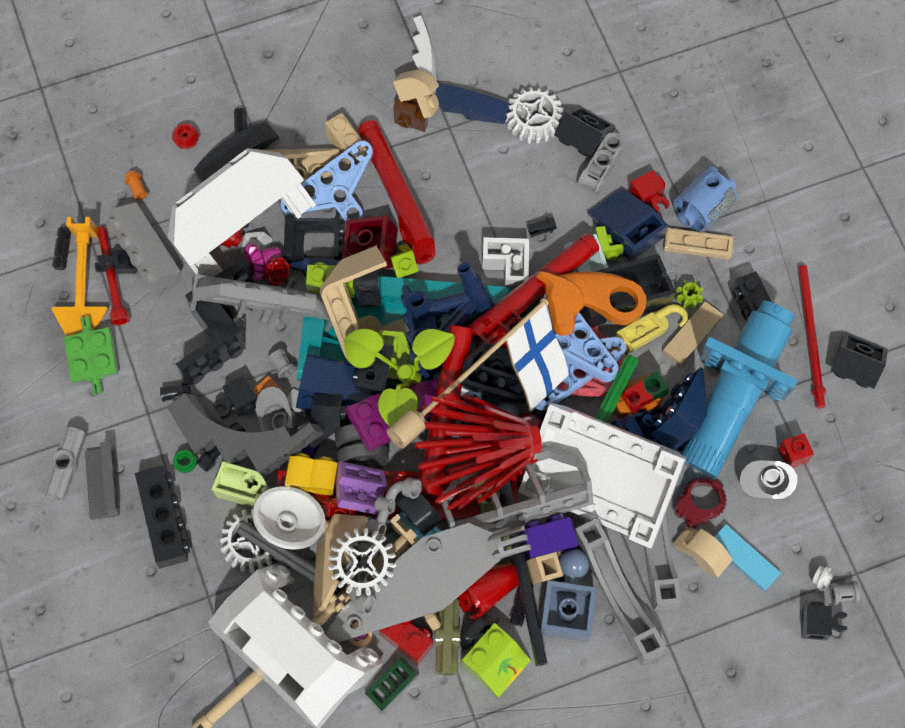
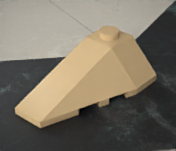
[265,148,340,184]
[312,514,369,617]

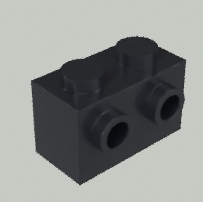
[731,271,772,321]
[352,344,394,395]

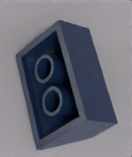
[296,354,371,419]

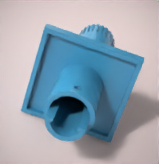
[681,301,798,479]

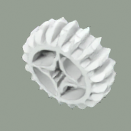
[506,87,564,144]
[220,508,279,574]
[328,528,396,596]

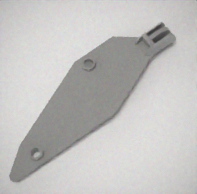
[325,523,531,643]

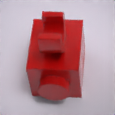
[628,170,670,213]

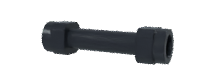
[197,421,246,472]

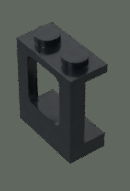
[283,215,345,265]

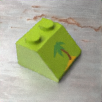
[461,623,531,698]

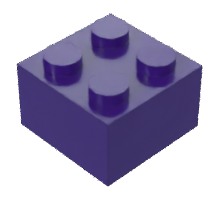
[521,514,578,561]

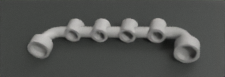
[348,477,422,615]

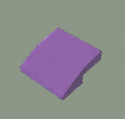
[336,461,387,515]

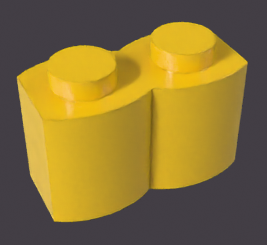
[285,453,338,495]

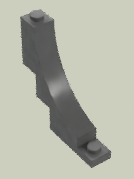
[167,393,324,474]

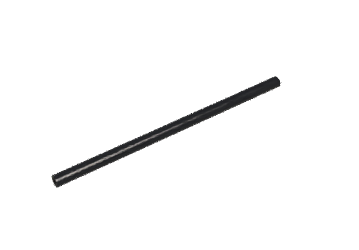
[483,407,548,666]

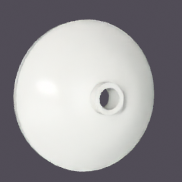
[253,486,325,549]

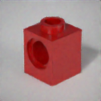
[777,433,814,468]

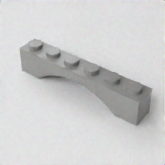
[644,514,682,611]
[575,518,667,665]

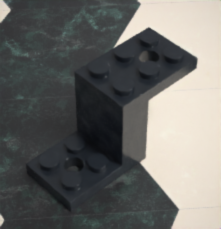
[176,258,253,385]

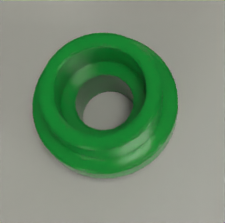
[173,450,197,473]

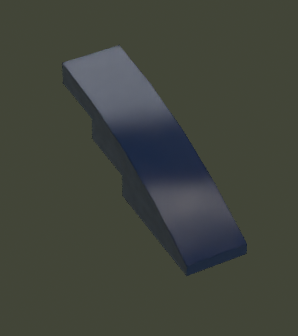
[436,83,511,124]

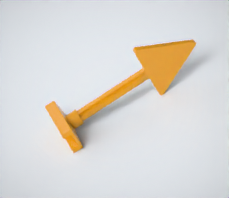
[52,217,108,337]

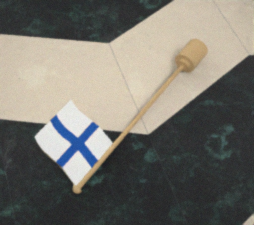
[387,298,568,449]

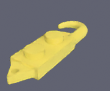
[610,304,688,354]

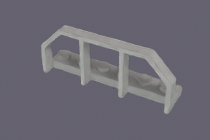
[190,274,332,331]
[441,446,593,534]

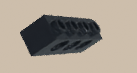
[135,465,190,569]

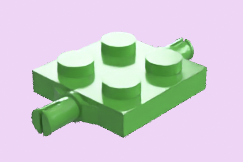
[64,316,119,395]

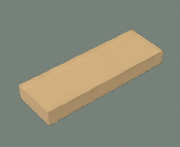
[664,228,734,260]
[662,301,723,366]

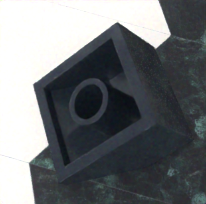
[554,105,616,157]
[830,332,888,389]

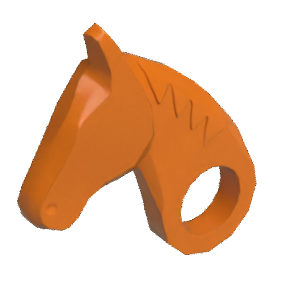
[537,271,646,336]

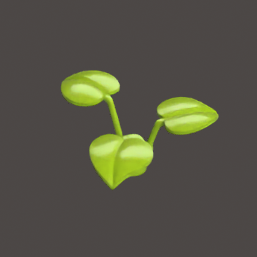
[344,329,455,427]

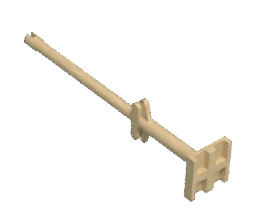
[190,514,419,728]

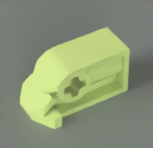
[211,461,270,508]

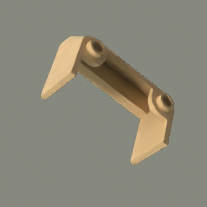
[320,246,409,360]

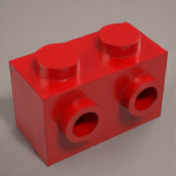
[379,620,433,665]

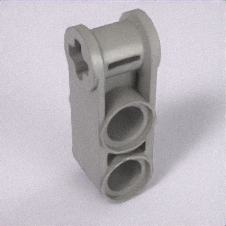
[578,132,623,195]

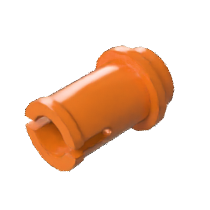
[124,171,148,201]

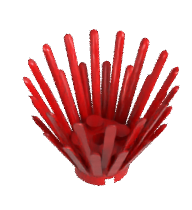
[415,395,542,510]

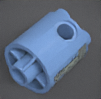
[673,166,737,232]

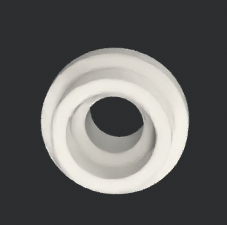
[812,566,833,590]

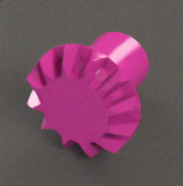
[243,244,282,281]

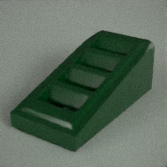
[365,657,419,711]

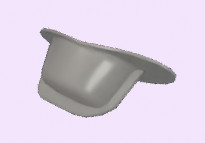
[256,387,296,432]
[740,460,798,499]

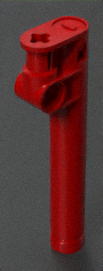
[358,120,436,265]
[466,233,600,349]
[419,325,475,495]

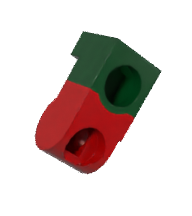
[621,371,669,413]

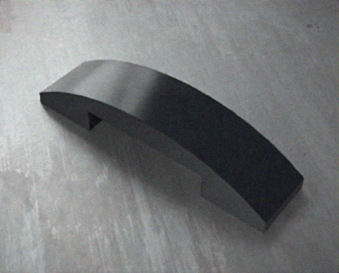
[194,121,279,182]

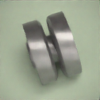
[335,424,389,469]

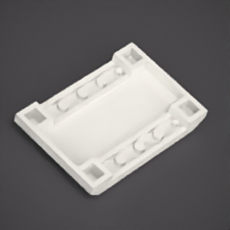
[518,403,686,548]

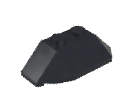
[460,342,528,404]

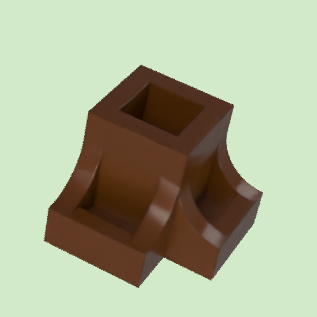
[394,98,428,132]

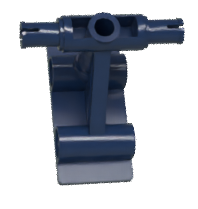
[401,262,495,380]

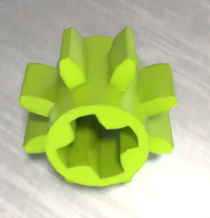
[676,280,704,309]

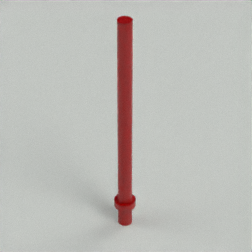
[798,265,826,409]

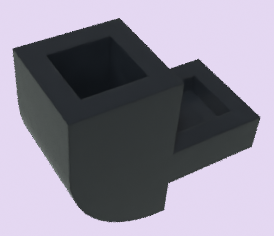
[354,268,383,307]
[395,491,442,536]

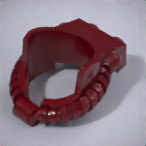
[674,477,727,530]

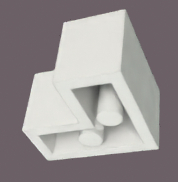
[482,237,529,290]

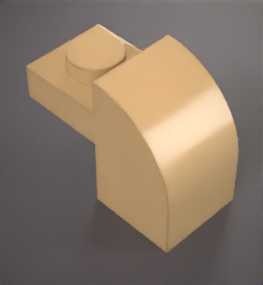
[393,70,439,118]
[673,526,732,578]
[527,550,566,585]

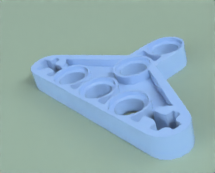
[281,141,373,221]
[544,294,618,382]
[535,337,626,411]

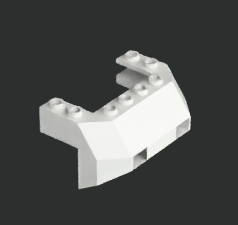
[168,148,316,277]
[208,563,383,728]

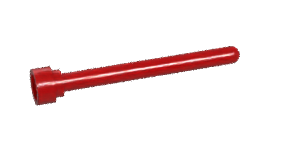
[98,226,130,326]

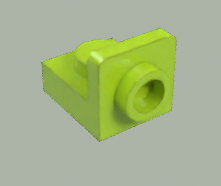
[594,226,624,262]
[391,244,419,278]

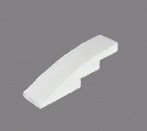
[412,15,437,95]

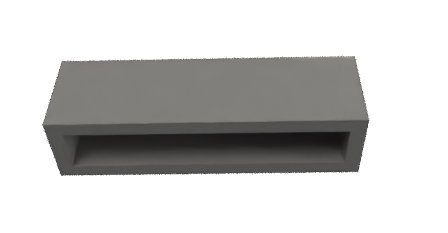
[108,202,181,292]

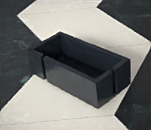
[580,254,676,328]

